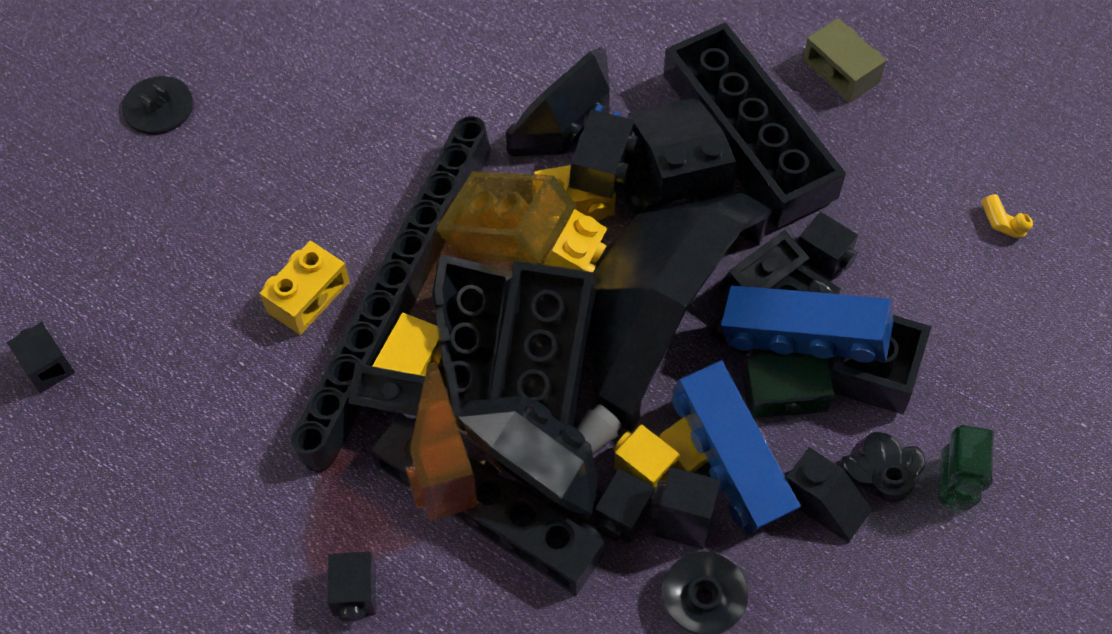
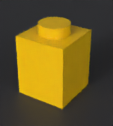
[614,424,680,490]

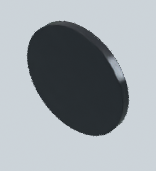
[122,76,193,135]

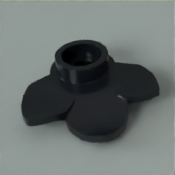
[842,432,925,502]

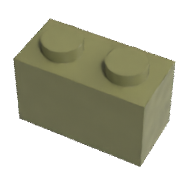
[802,18,886,103]

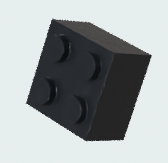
[826,315,932,415]

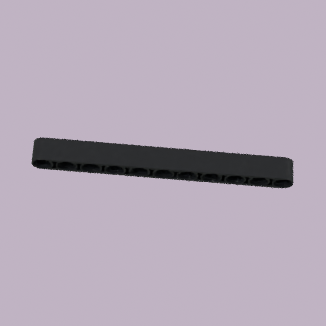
[291,116,491,472]

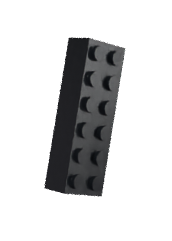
[663,22,846,228]

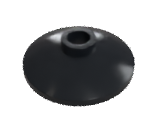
[662,551,748,634]

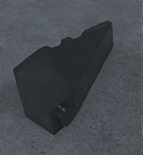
[432,254,513,418]

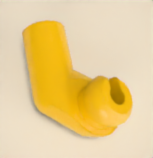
[981,194,1033,239]

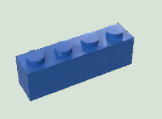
[721,286,894,363]
[671,360,801,536]

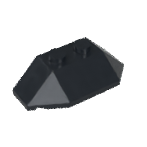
[506,47,610,157]
[454,396,600,520]

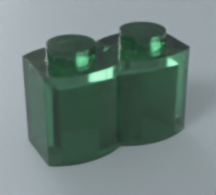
[938,425,994,510]

